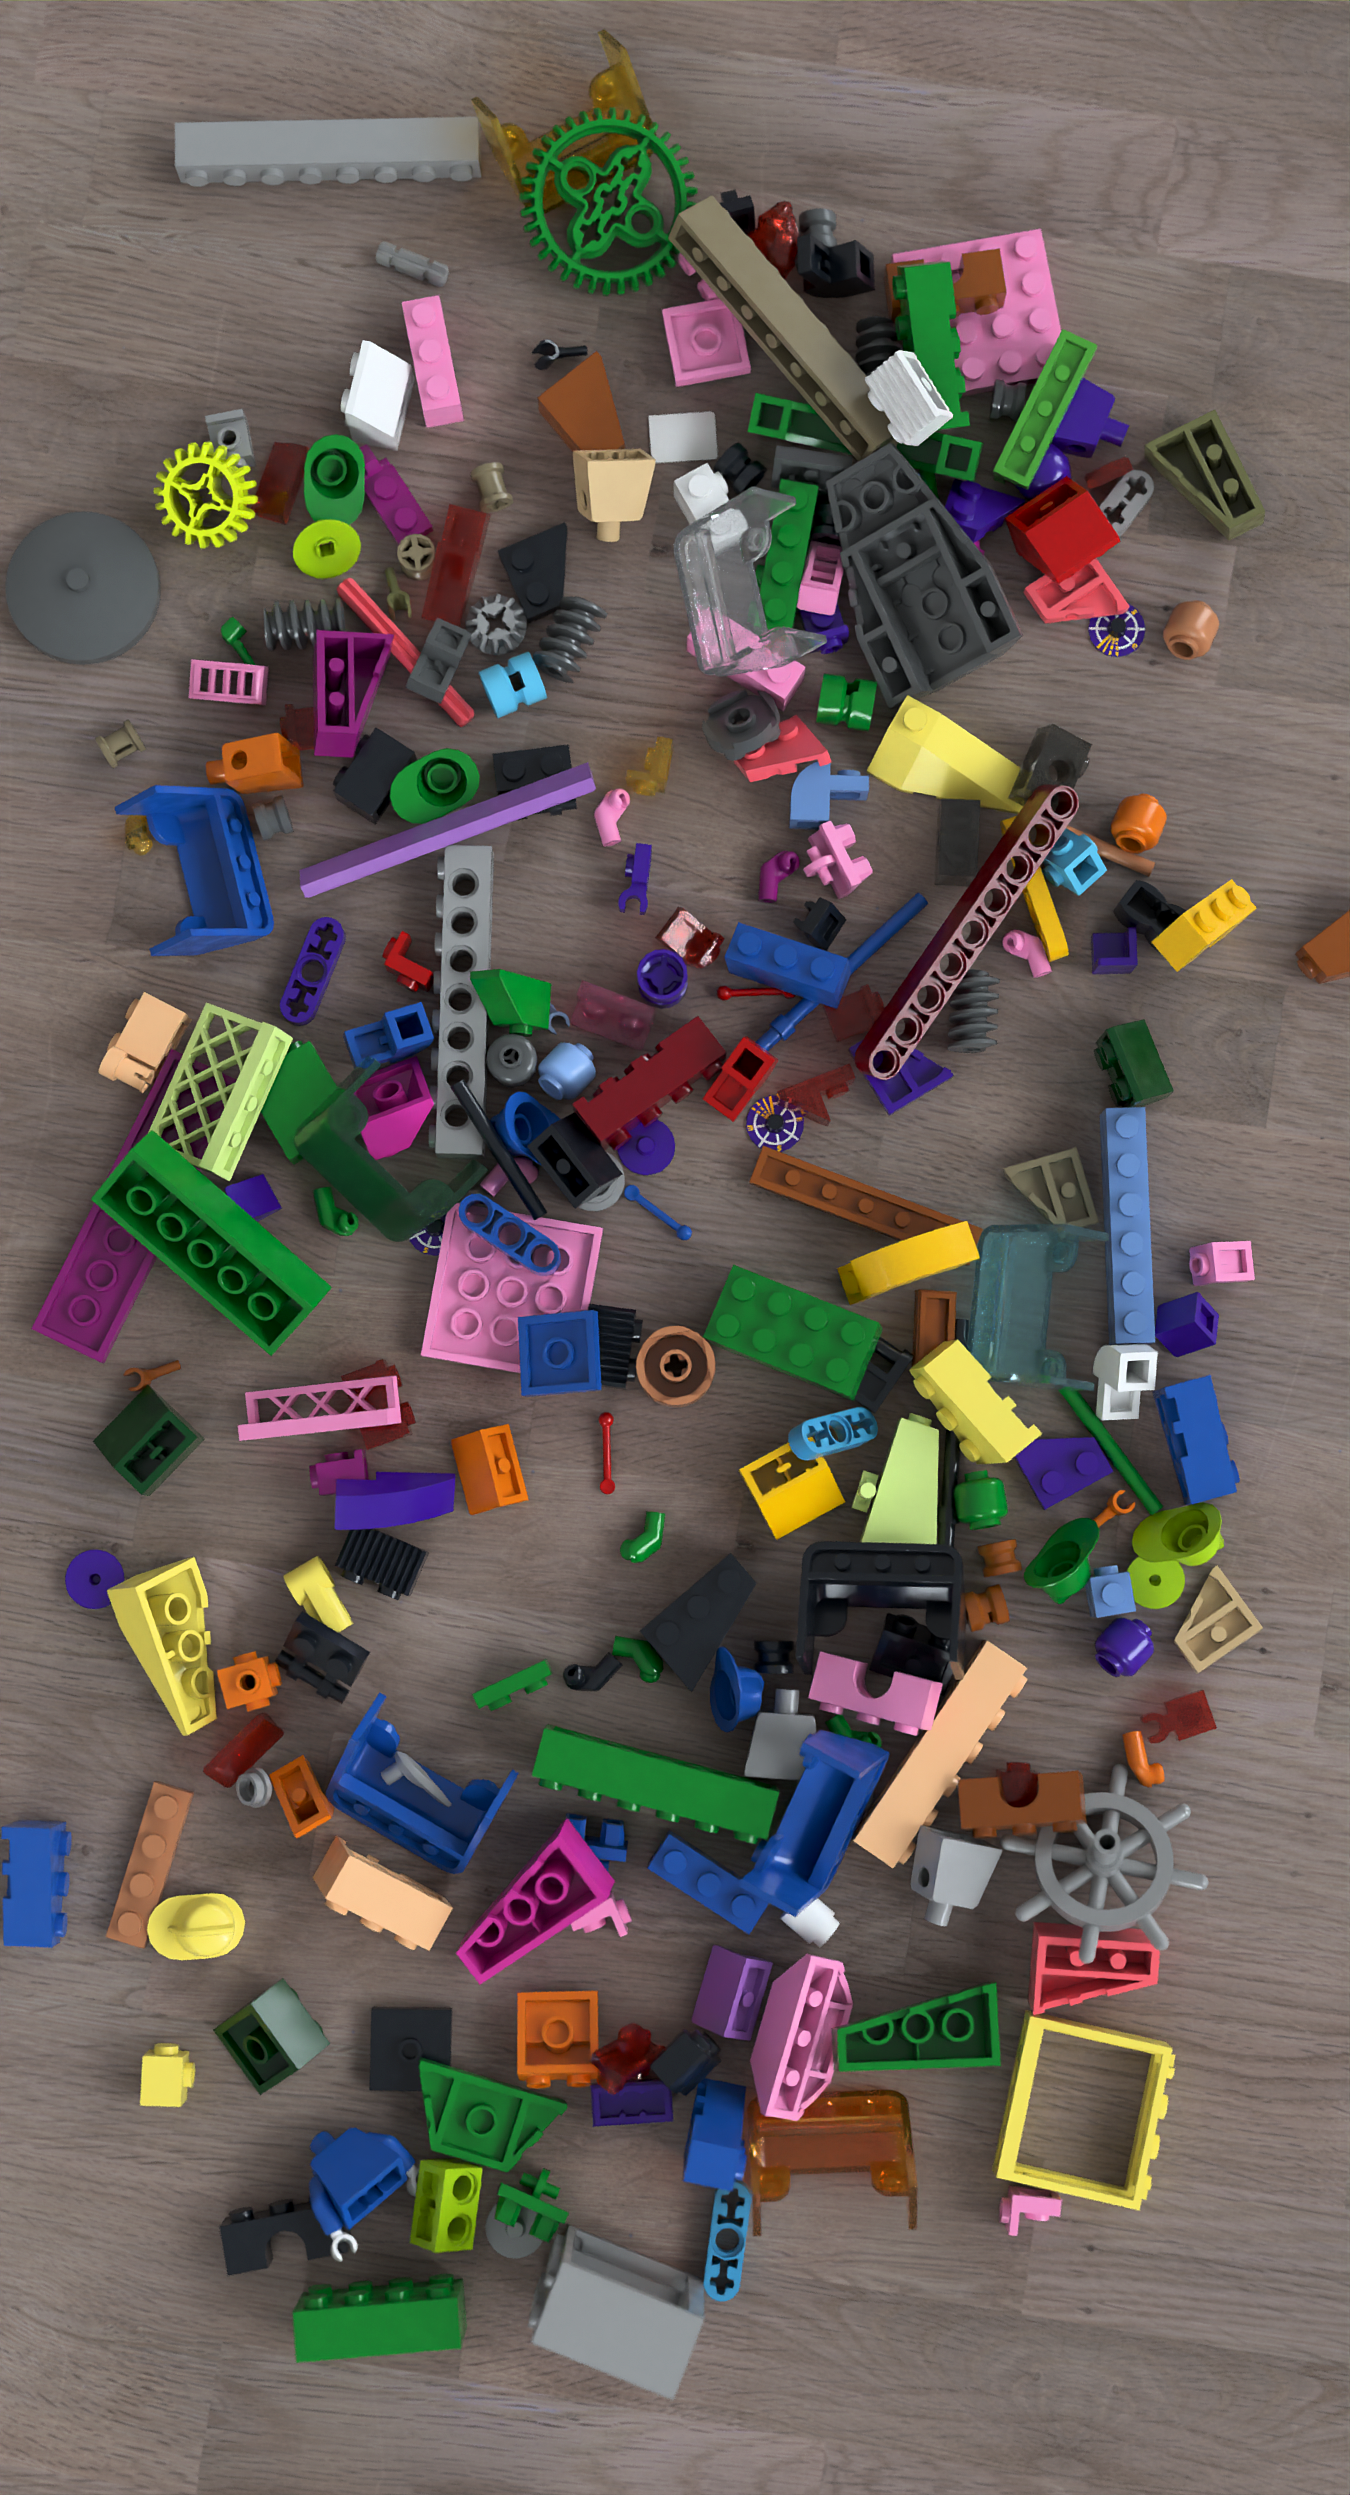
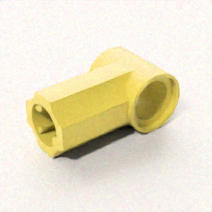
[283,1555,354,1633]

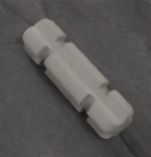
[376,241,449,287]

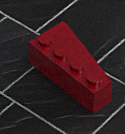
[572,1016,727,1151]

